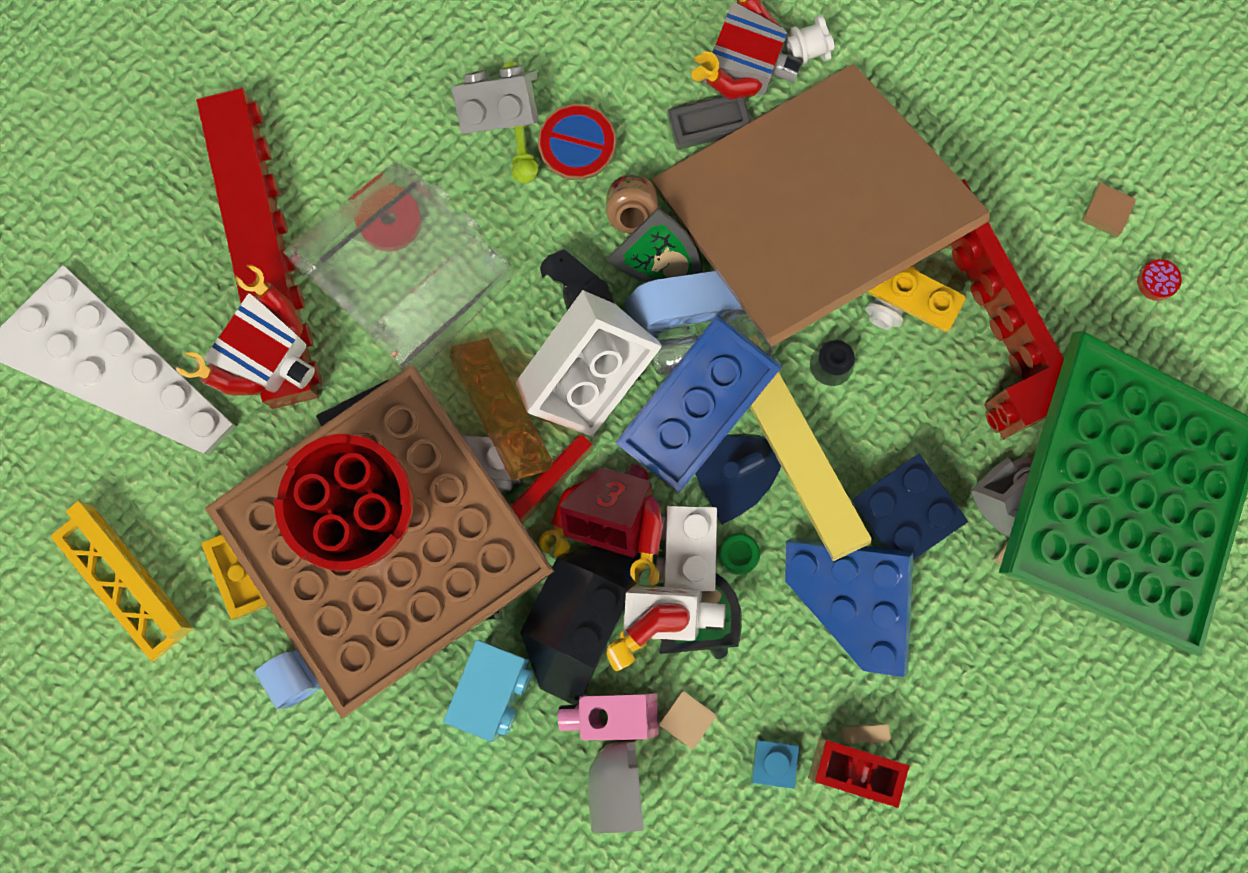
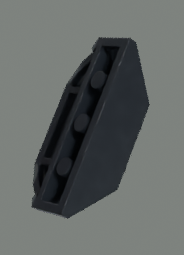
[520,546,643,705]

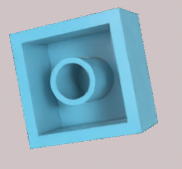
[443,640,533,742]

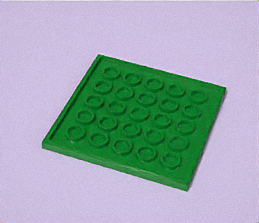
[998,331,1248,656]

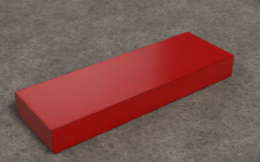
[511,435,593,524]

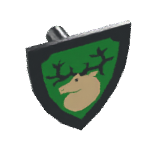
[659,573,742,659]

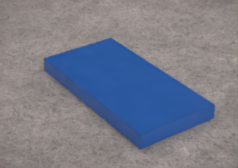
[615,314,782,493]

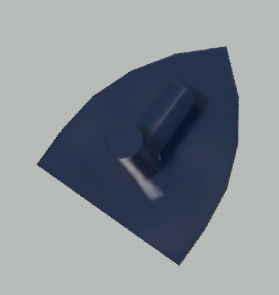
[695,435,781,525]

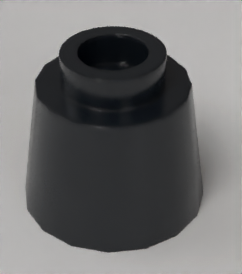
[810,340,855,386]

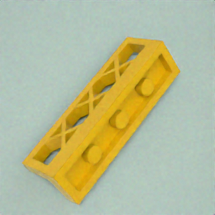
[50,501,194,661]

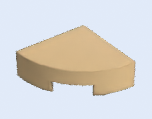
[840,723,891,744]

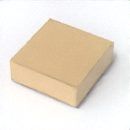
[659,690,717,750]

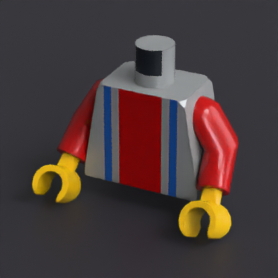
[691,0,803,100]

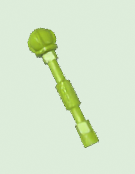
[503,62,538,184]

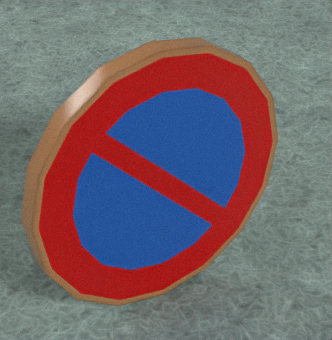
[538,104,616,181]

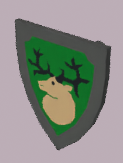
[607,208,703,283]

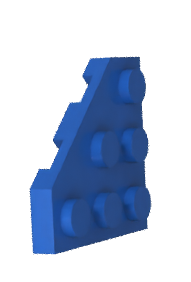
[785,537,913,677]

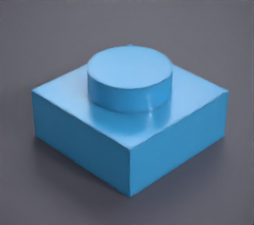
[751,740,799,789]

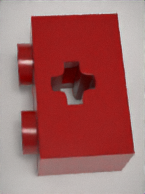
[808,738,910,808]

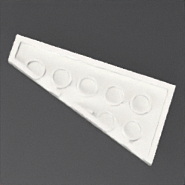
[0,265,237,456]

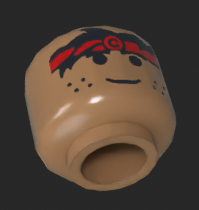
[606,174,658,234]

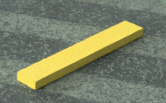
[747,333,872,561]

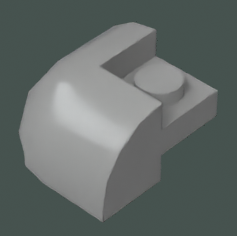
[971,458,1034,537]
[587,739,644,833]

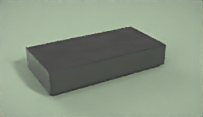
[667,96,751,150]

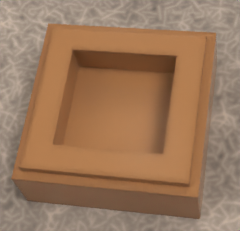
[1081,183,1137,237]

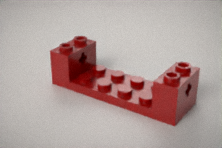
[929,179,1064,440]

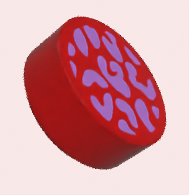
[1137,259,1182,301]

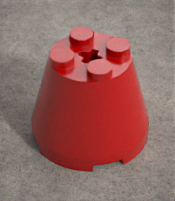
[274,434,413,571]

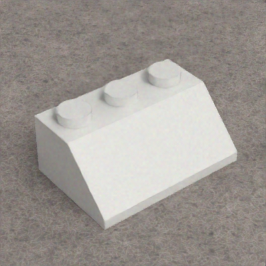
[515,290,662,437]

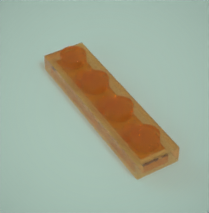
[450,338,552,481]

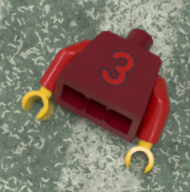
[539,464,663,587]

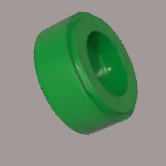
[718,533,760,575]

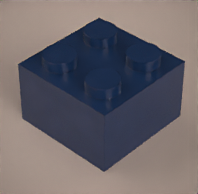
[851,454,969,560]

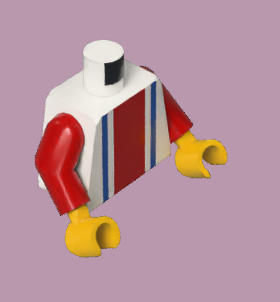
[176,264,315,396]
[606,584,725,671]

